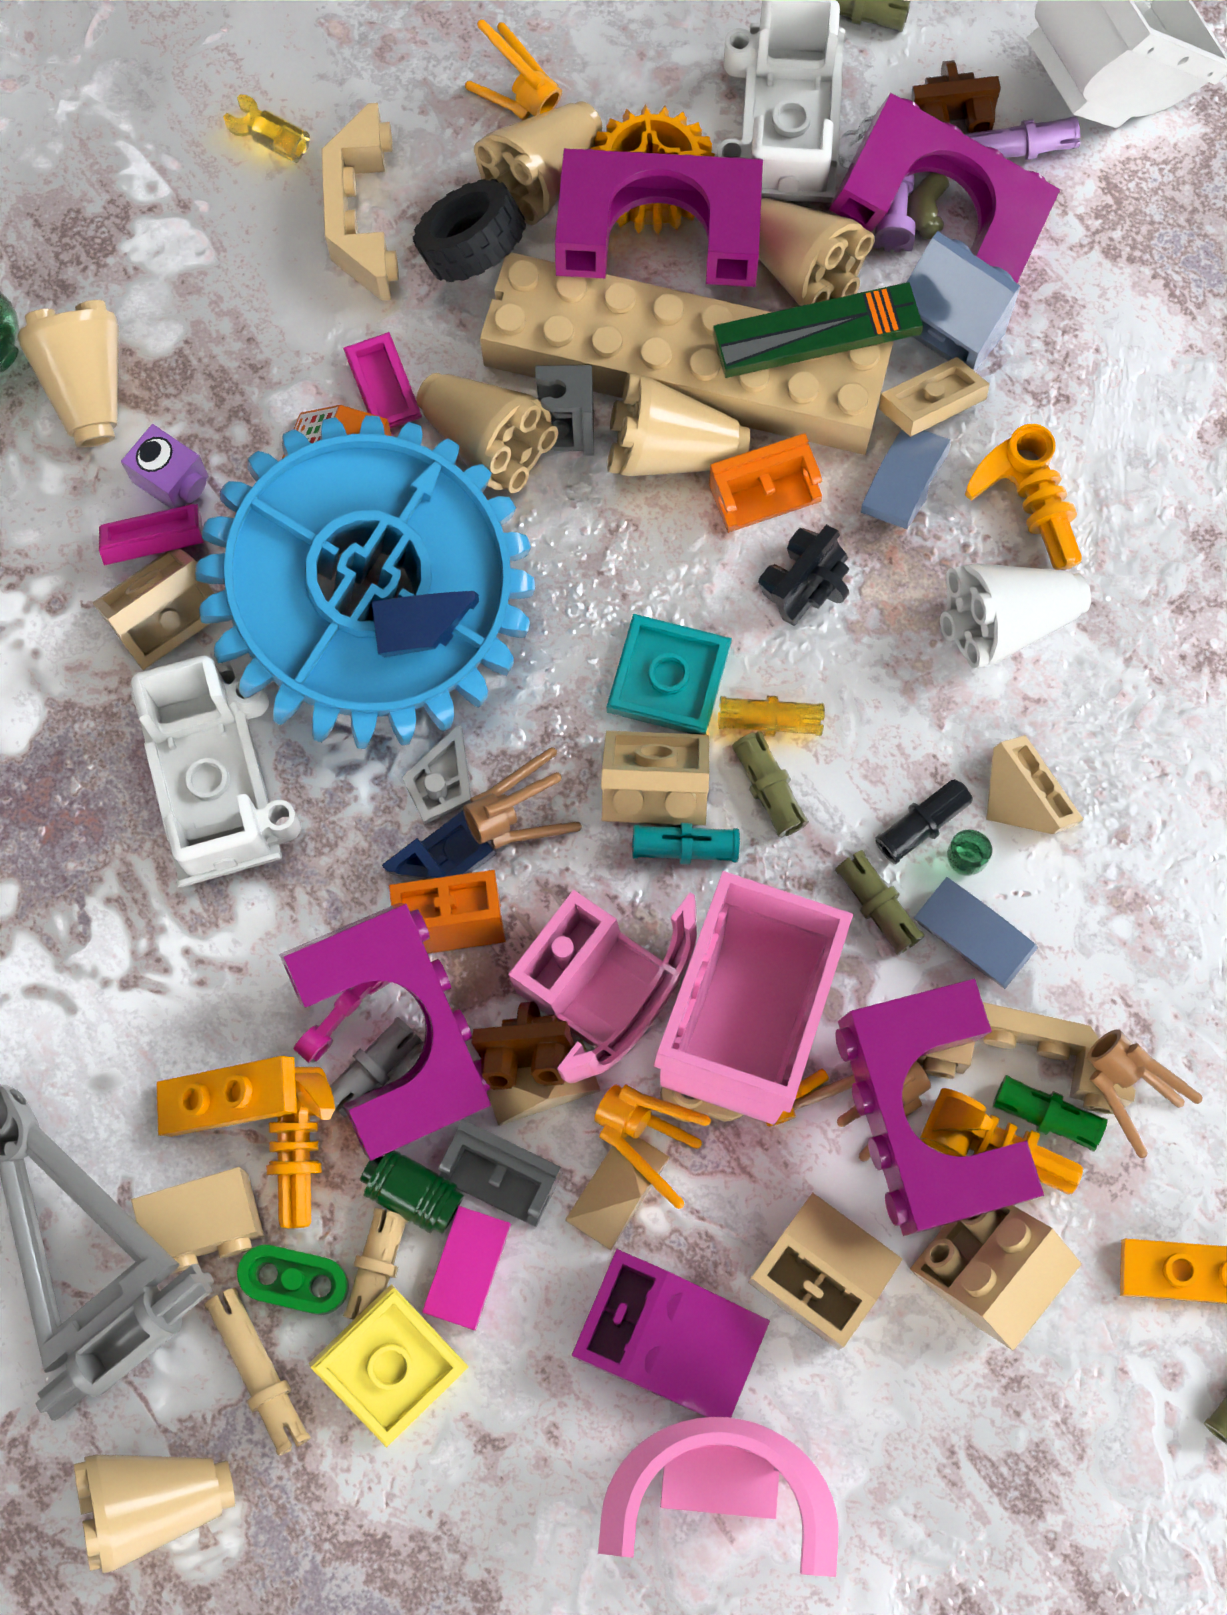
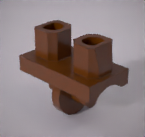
[911,60,1001,134]
[471,1001,576,1090]

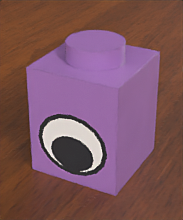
[121,424,209,509]

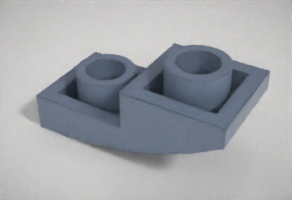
[861,429,951,529]
[914,877,1038,989]

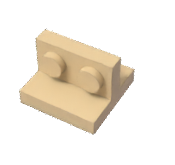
[93,548,215,670]
[601,731,709,826]

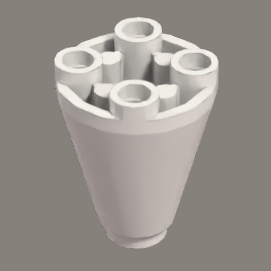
[940,563,1091,668]

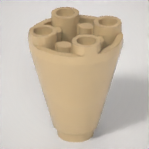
[474,101,602,225]
[759,198,874,306]
[17,300,119,448]
[416,373,558,494]
[607,373,750,476]
[73,1454,235,1574]

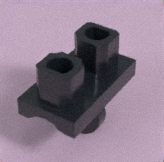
[758,524,849,626]

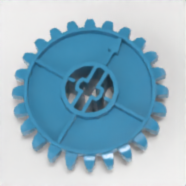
[195,415,535,749]

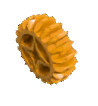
[590,104,715,235]

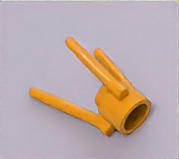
[465,19,562,121]
[594,1084,711,1209]

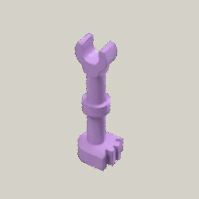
[873,174,916,253]

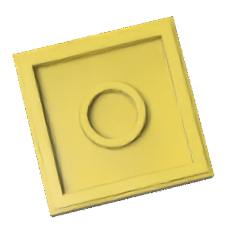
[309,1284,468,1447]

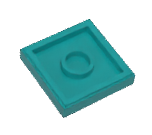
[606,614,732,735]

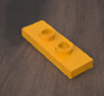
[157,1056,297,1137]
[1120,1238,1227,1304]

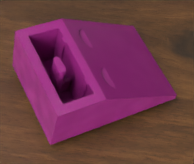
[571,1249,770,1418]

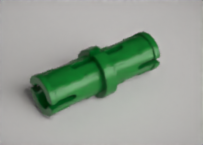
[992,1075,1108,1152]

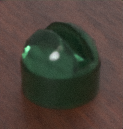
[947,829,992,876]

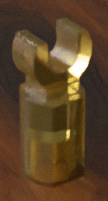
[223,94,310,163]

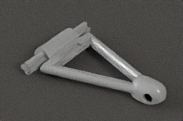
[0,1085,214,1421]

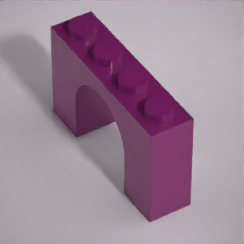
[828,93,1061,283]
[555,148,763,287]
[279,902,491,1161]
[835,978,1044,1237]

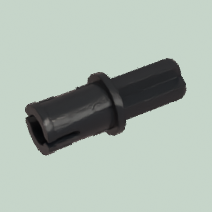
[875,779,973,864]

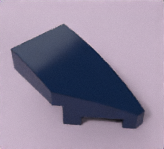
[372,591,479,658]
[382,810,497,880]

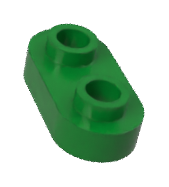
[237,1245,349,1315]

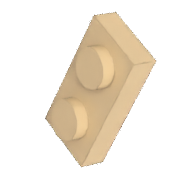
[879,357,990,437]

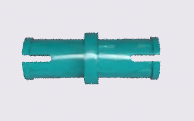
[632,822,740,865]

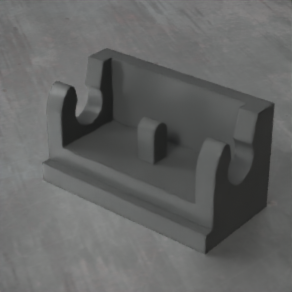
[535,365,594,456]
[439,1119,563,1227]

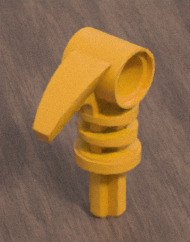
[965,424,1082,571]
[266,1067,335,1229]
[919,1088,1083,1194]

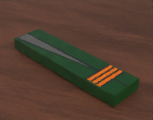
[713,282,923,378]

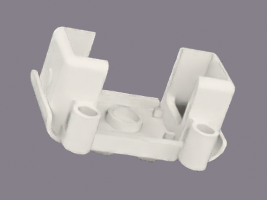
[717,0,845,203]
[131,655,301,888]

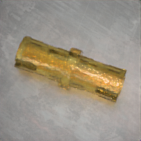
[718,695,825,737]

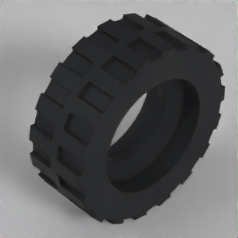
[413,179,526,282]

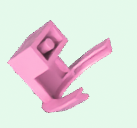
[508,890,697,1083]
[598,1417,838,1577]

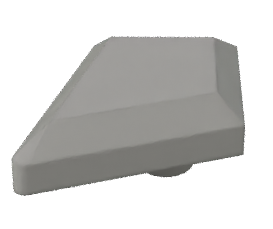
[402,726,471,825]

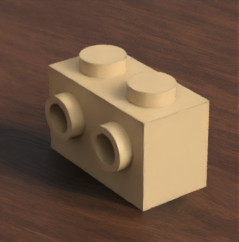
[131,1167,264,1274]

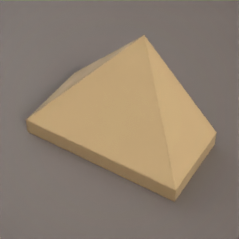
[986,735,1084,834]
[487,1039,600,1126]
[565,1135,670,1250]

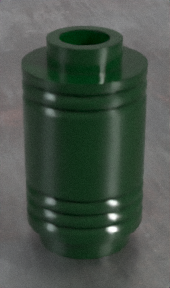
[359,1150,464,1234]

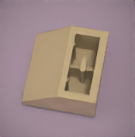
[748,1192,902,1350]
[910,1205,1082,1351]

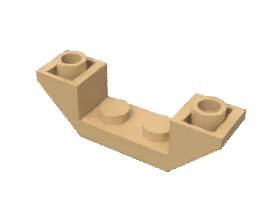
[322,103,399,301]
[916,1002,1136,1114]

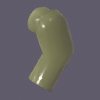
[907,172,950,240]

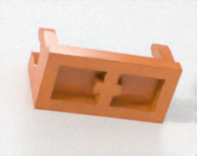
[709,433,822,533]
[389,870,506,954]

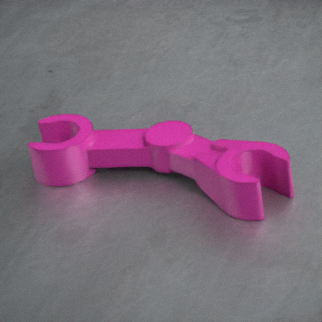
[293,981,391,1063]

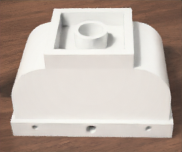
[1026,0,1227,129]

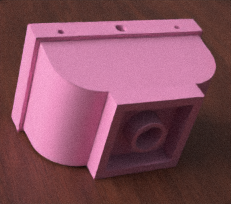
[654,871,853,1125]

